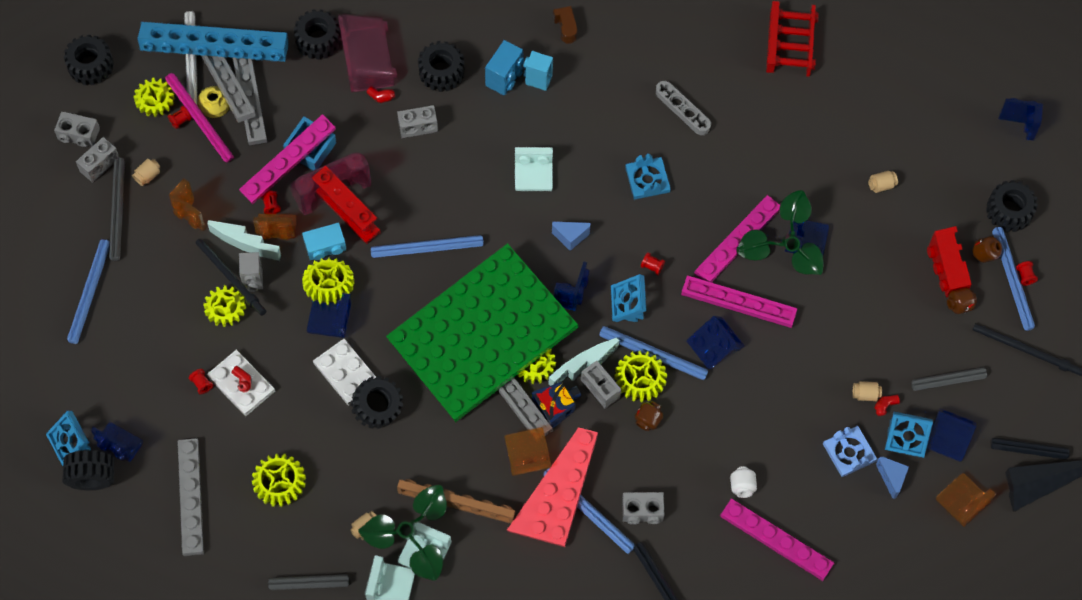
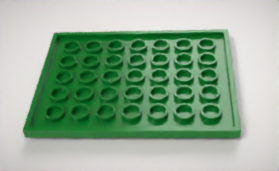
[386,243,579,422]

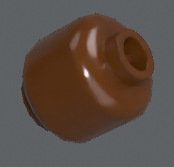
[973,236,1002,263]
[947,288,977,314]
[634,401,664,431]

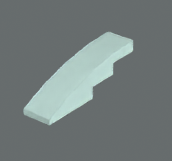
[207,220,281,261]
[549,338,619,386]

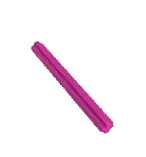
[165,73,234,163]

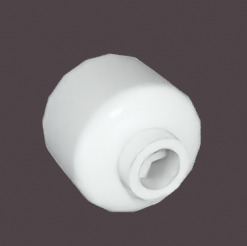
[730,467,757,498]

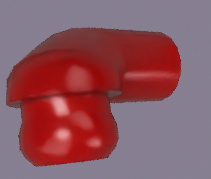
[366,86,395,103]
[231,366,251,393]
[875,395,900,416]

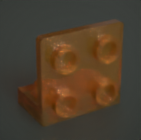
[169,178,206,231]
[253,214,297,240]
[505,427,551,476]
[936,473,996,527]

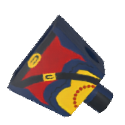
[532,383,581,428]

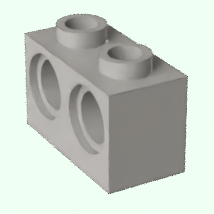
[397,105,438,138]
[54,111,100,147]
[76,137,119,183]
[239,252,263,292]
[581,361,621,409]
[622,492,664,524]

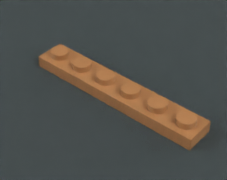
[397,479,515,524]

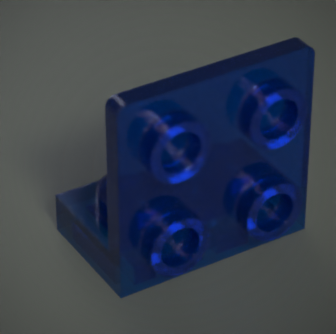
[999,98,1043,141]
[785,220,829,257]
[554,262,590,311]
[307,293,352,338]
[687,316,745,369]
[927,408,976,462]
[91,422,144,462]

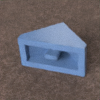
[552,222,590,251]
[876,457,909,499]

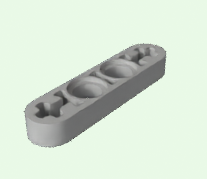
[656,81,711,135]

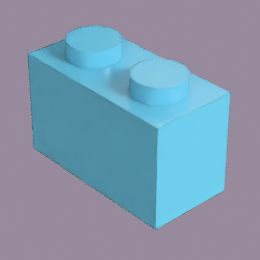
[523,51,553,91]
[302,222,346,260]

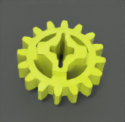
[134,78,175,117]
[203,285,246,327]
[518,349,556,384]

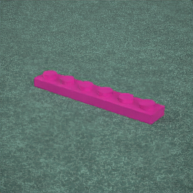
[239,114,336,204]
[694,195,780,283]
[681,275,797,328]
[720,498,834,581]

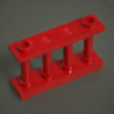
[766,1,818,77]
[312,165,380,244]

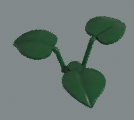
[736,190,823,275]
[358,485,447,581]

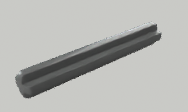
[911,367,987,391]
[268,575,349,590]

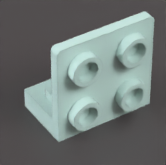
[515,147,553,191]
[398,522,451,569]
[365,556,415,600]

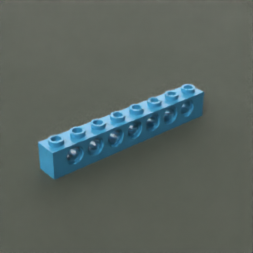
[138,22,288,62]

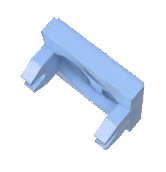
[823,426,877,477]

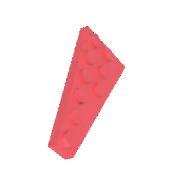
[507,427,598,547]

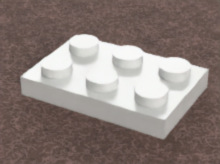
[313,339,376,406]
[207,350,275,417]

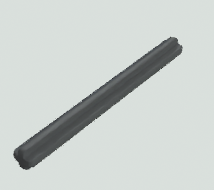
[109,158,125,261]

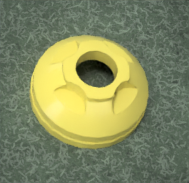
[197,86,230,118]

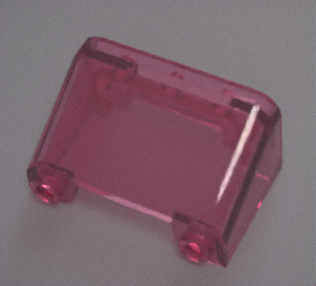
[338,14,397,92]
[290,153,371,216]

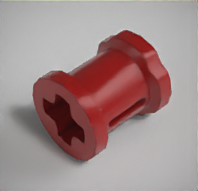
[167,106,192,129]
[261,191,281,215]
[641,252,665,275]
[1016,261,1038,286]
[188,369,214,395]

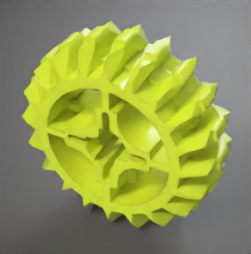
[302,257,354,305]
[614,350,667,403]
[252,453,306,507]

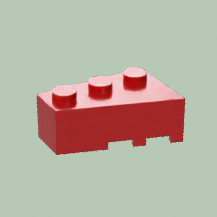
[927,226,972,298]

